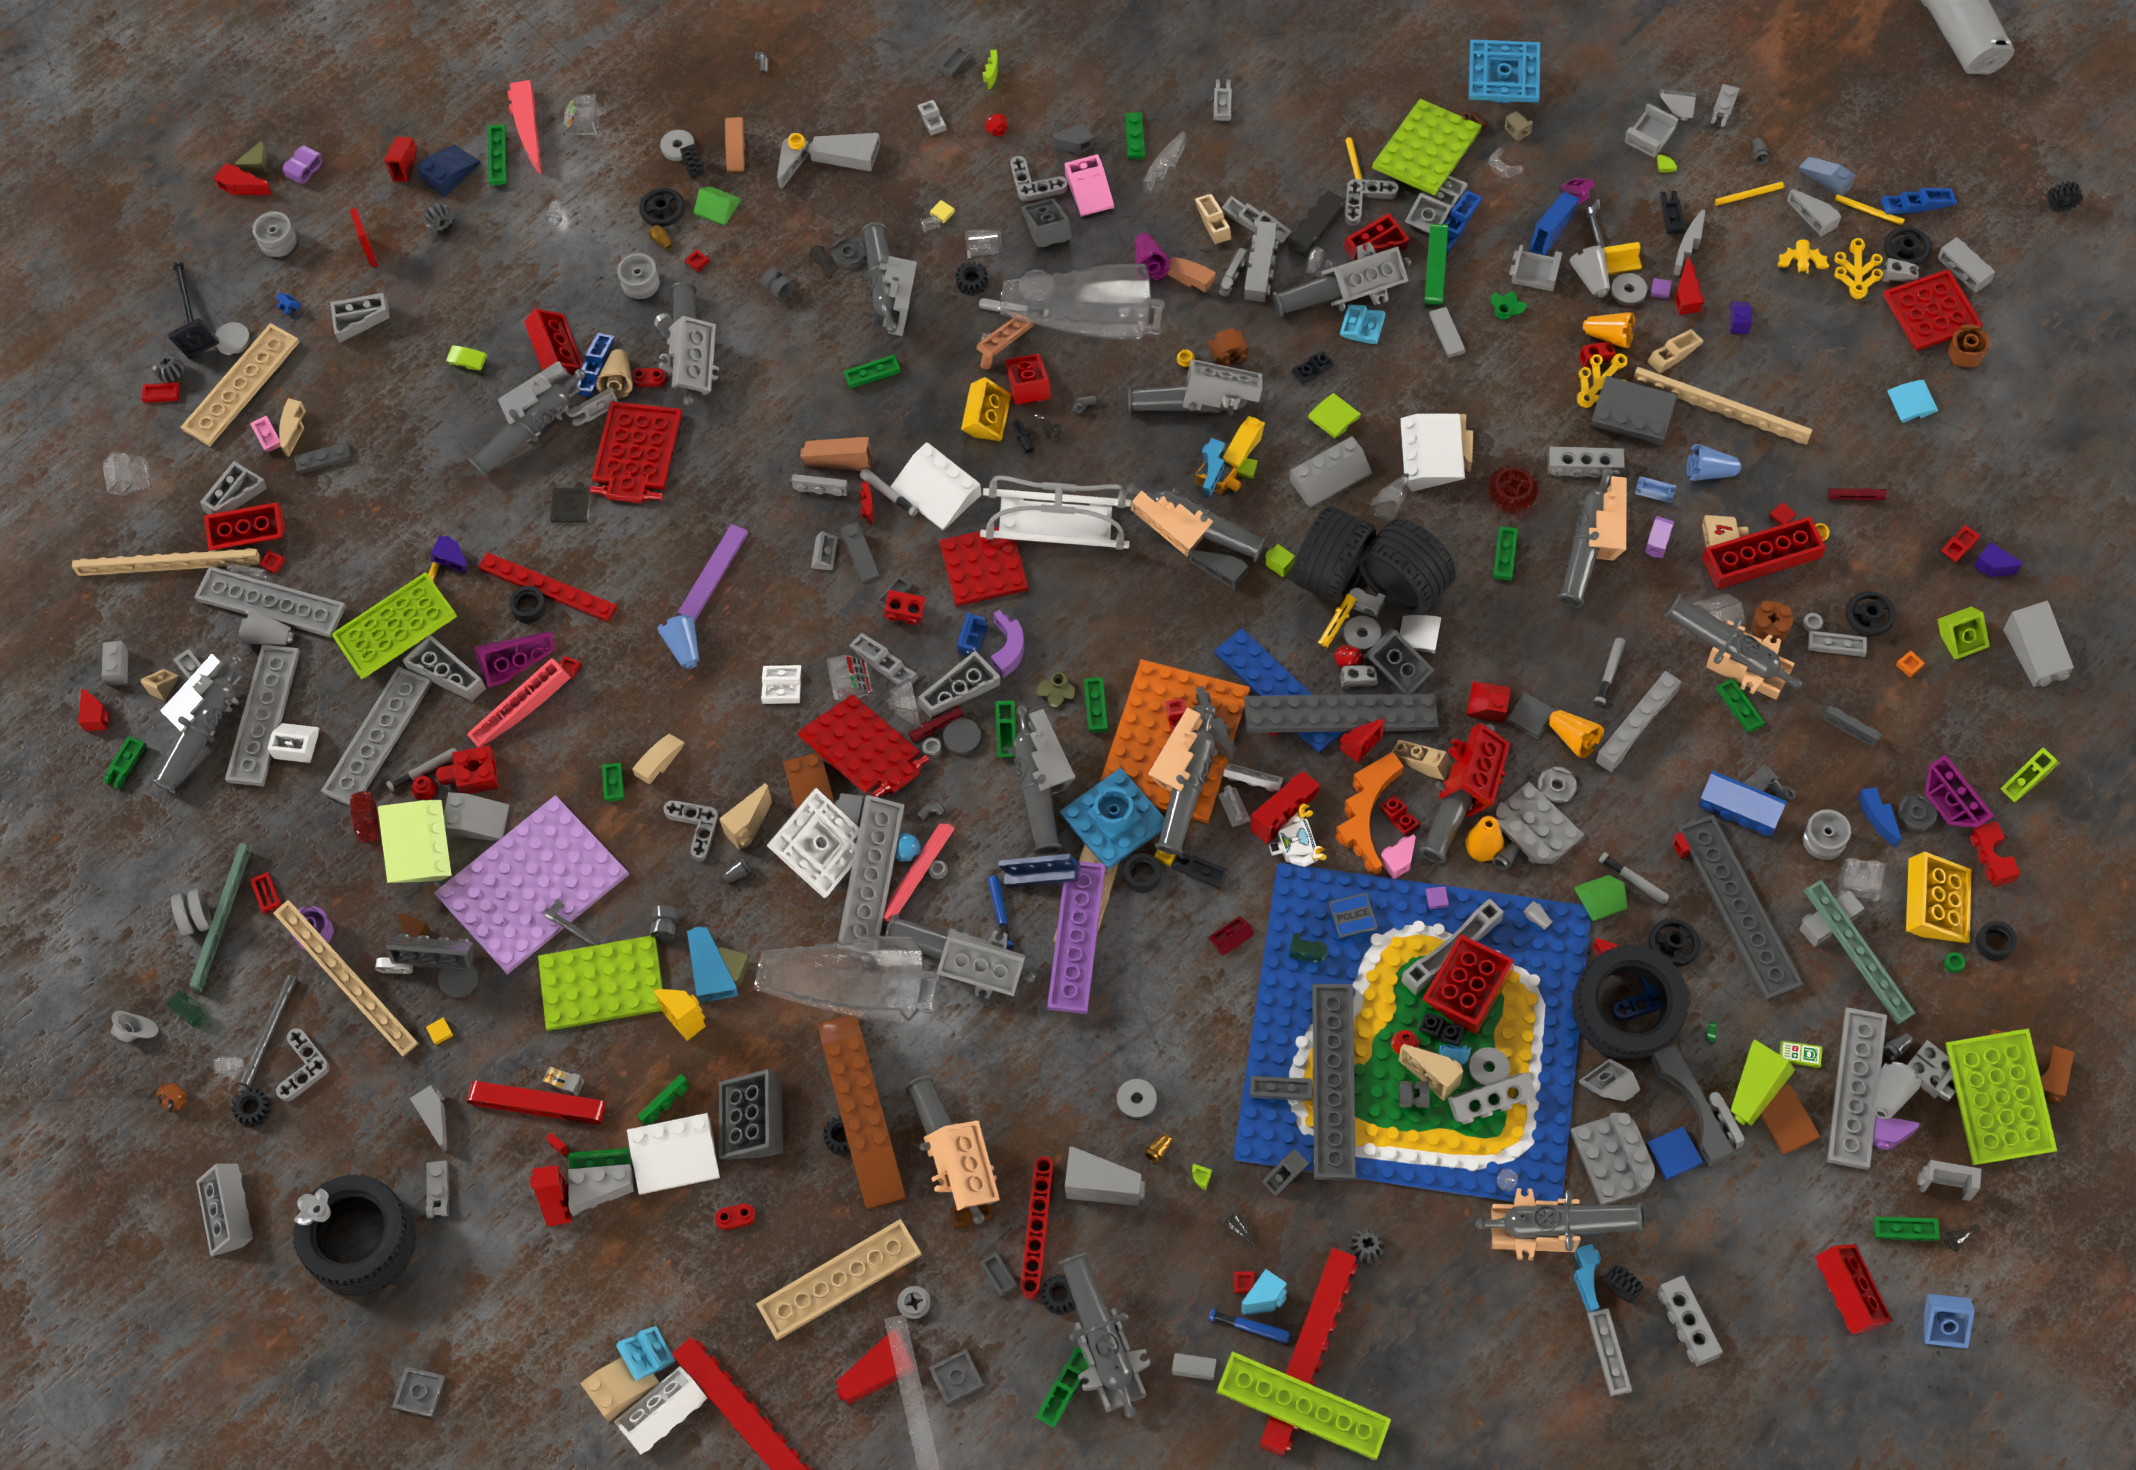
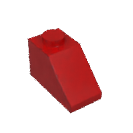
[78,689,110,731]

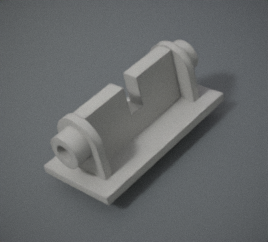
[1218,785,1251,828]

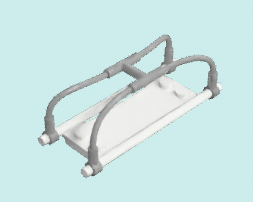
[980,475,1131,550]

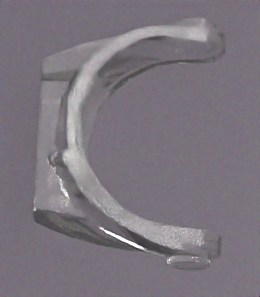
[1488,148,1523,177]

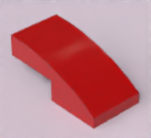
[1941,525,1980,563]
[1165,698,1186,734]

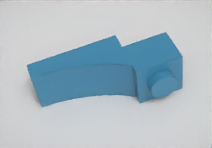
[1202,438,1225,499]
[1574,1244,1601,1313]

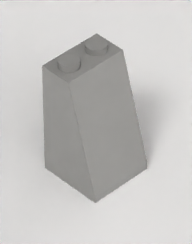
[2003,601,2074,687]
[1065,1147,1145,1206]

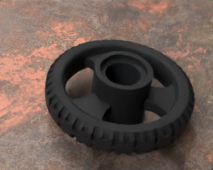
[639,187,685,227]
[1884,226,1932,266]
[1846,591,1896,637]
[1648,918,1701,967]

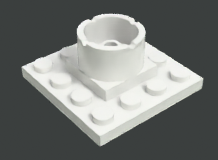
[766,788,859,898]

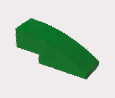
[995,701,1016,758]

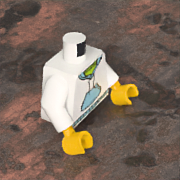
[1269,804,1327,867]

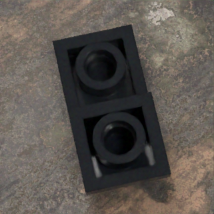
[1292,351,1334,385]
[1419,1012,1466,1047]

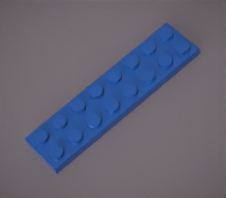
[1214,628,1345,754]

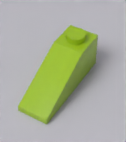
[2000,747,2060,803]

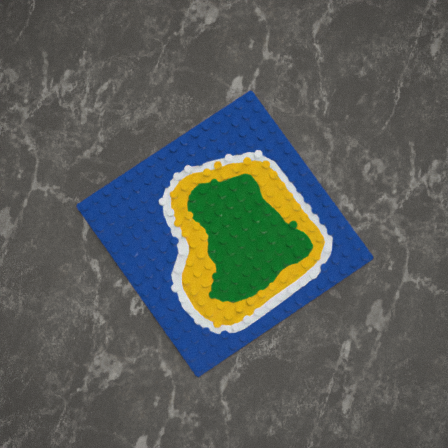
[1233,863,1591,1203]

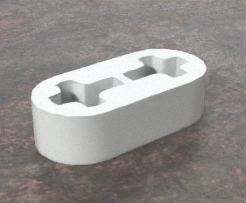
[375,957,413,974]

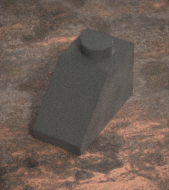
[1262,1149,1309,1196]

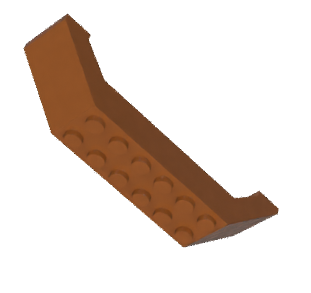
[817,1013,906,1210]

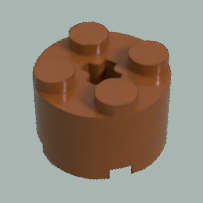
[1948,325,1990,367]
[1208,328,1249,367]
[1751,601,1793,643]

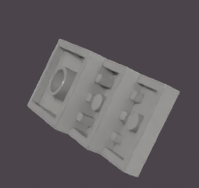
[1404,176,1468,234]

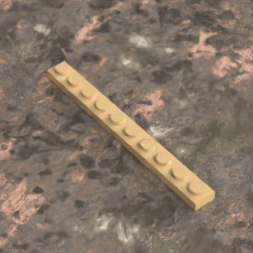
[1633,367,1813,445]
[72,548,261,576]
[273,900,419,1057]

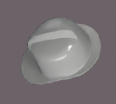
[111,1011,158,1042]

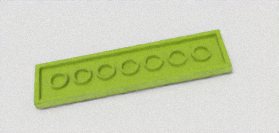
[1216,1351,1391,1460]

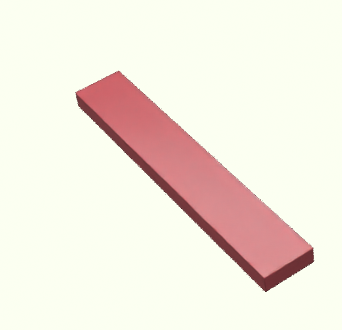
[883,824,954,922]

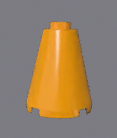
[1583,312,1635,348]
[1549,710,1604,759]
[1465,816,1505,862]

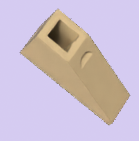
[1391,740,1453,780]

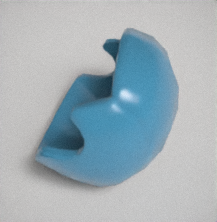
[894,833,921,862]
[1439,1044,1471,1066]

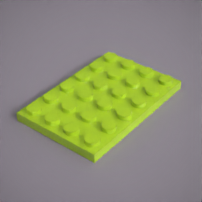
[1372,99,1481,196]
[331,572,458,679]
[538,935,663,1031]
[1945,1028,2057,1165]

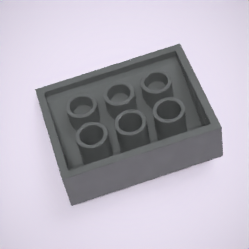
[1591,376,1677,446]
[386,934,474,970]
[719,1069,783,1160]

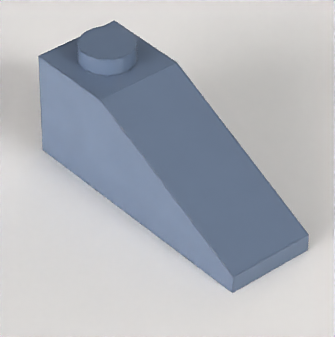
[1798,156,1855,196]

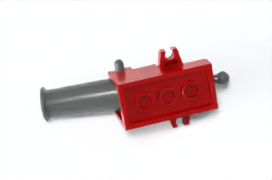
[1419,723,1510,863]

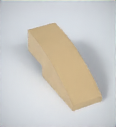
[1195,194,1231,244]
[1648,329,1703,373]
[279,398,306,457]
[1459,414,1473,472]
[632,733,685,784]

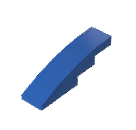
[1881,188,1957,214]
[1445,190,1483,255]
[576,333,615,397]

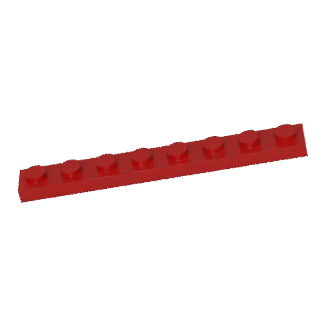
[478,552,617,623]

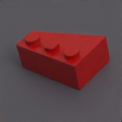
[1343,213,1410,261]
[530,1165,572,1227]

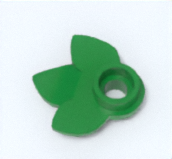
[1491,291,1527,320]

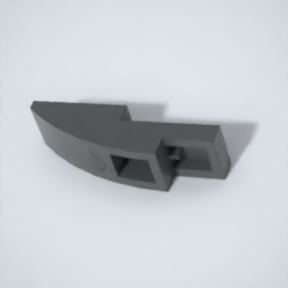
[1194,686,1235,760]

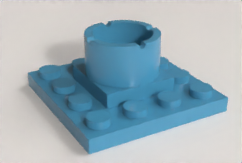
[1468,40,1540,103]
[1059,768,1165,871]

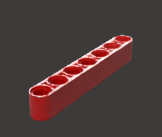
[467,1081,606,1124]
[1021,1156,1054,1300]

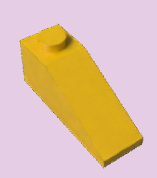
[1222,416,1265,467]

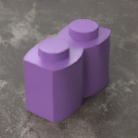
[283,145,323,185]

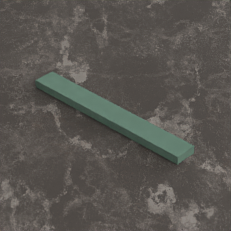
[189,843,251,993]
[1804,879,1915,1025]

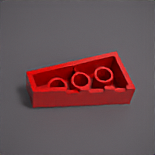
[1250,771,1320,845]

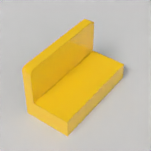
[1604,242,1642,275]

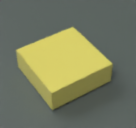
[930,200,955,224]

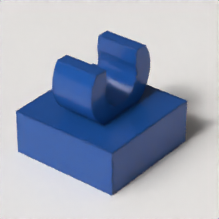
[276,292,302,315]

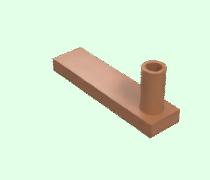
[977,312,1034,370]

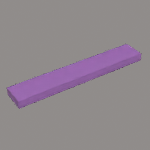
[677,524,748,622]

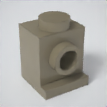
[1504,111,1533,142]

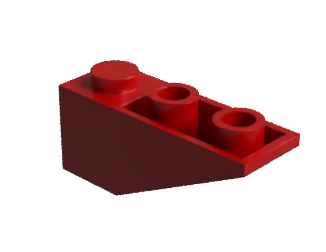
[214,163,272,195]
[1675,258,1705,315]

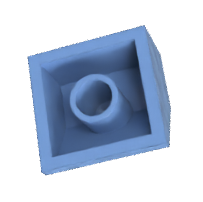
[1924,1294,1975,1348]

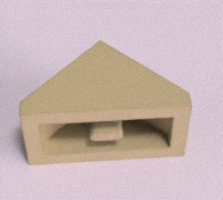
[141,669,179,701]

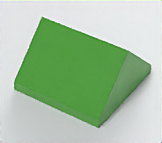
[694,186,741,226]
[1574,875,1627,921]

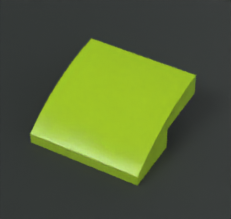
[1307,393,1361,438]

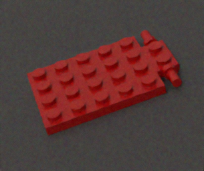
[590,401,682,503]
[798,694,929,798]

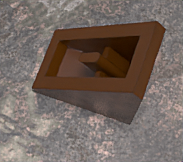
[398,913,430,938]

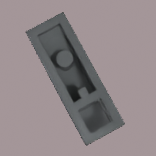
[840,522,880,583]
[1189,550,1248,591]

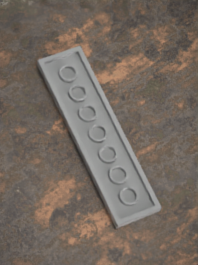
[194,566,346,638]
[225,645,300,786]
[321,666,432,808]
[837,795,904,955]
[1827,1007,1887,1170]

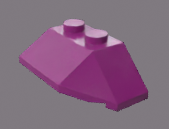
[1925,754,1994,828]

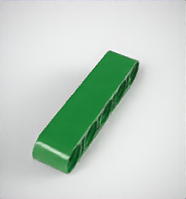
[1425,224,1448,305]

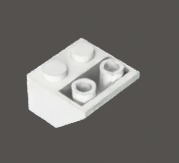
[268,723,320,763]

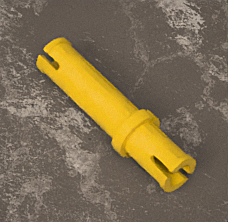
[1318,594,1357,648]

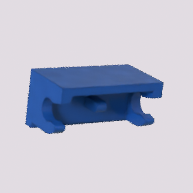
[957,612,988,656]

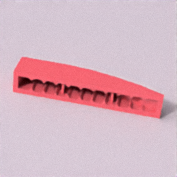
[508,80,542,173]
[467,658,571,747]

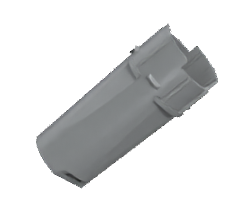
[1921,0,2014,75]

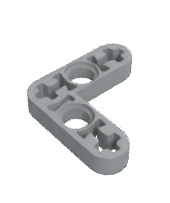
[1011,156,1068,202]
[1345,179,1398,226]
[663,801,719,862]
[276,1028,329,1102]

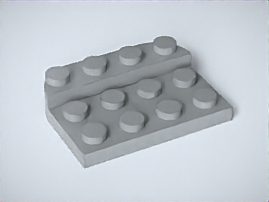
[1495,782,1584,865]
[1570,1113,1655,1205]

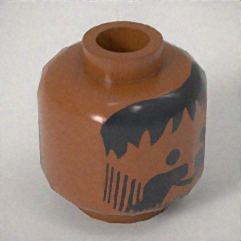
[156,1082,187,1112]

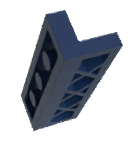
[998,854,1080,888]

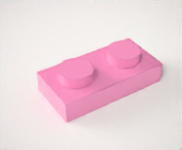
[250,415,281,453]

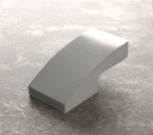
[917,100,947,135]

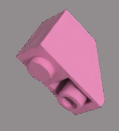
[1380,834,1416,879]

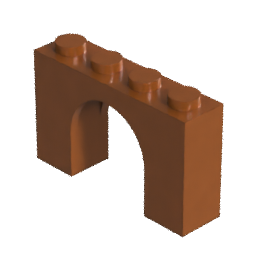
[1988,1029,2074,1103]

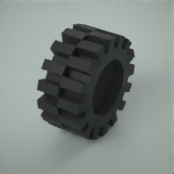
[680,144,705,178]
[2047,181,2083,212]
[956,261,988,296]
[231,1088,272,1127]
[823,1115,850,1155]
[1603,1264,1644,1303]
[1041,1274,1076,1315]

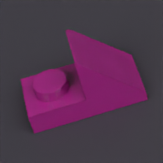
[1560,178,1595,205]

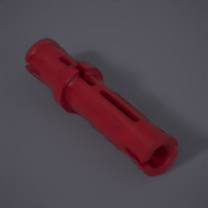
[1828,487,1887,502]
[908,705,964,743]

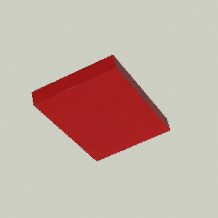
[350,208,377,267]

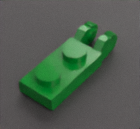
[103,736,147,789]

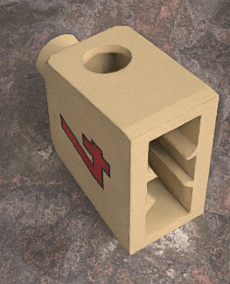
[1702,515,1749,547]

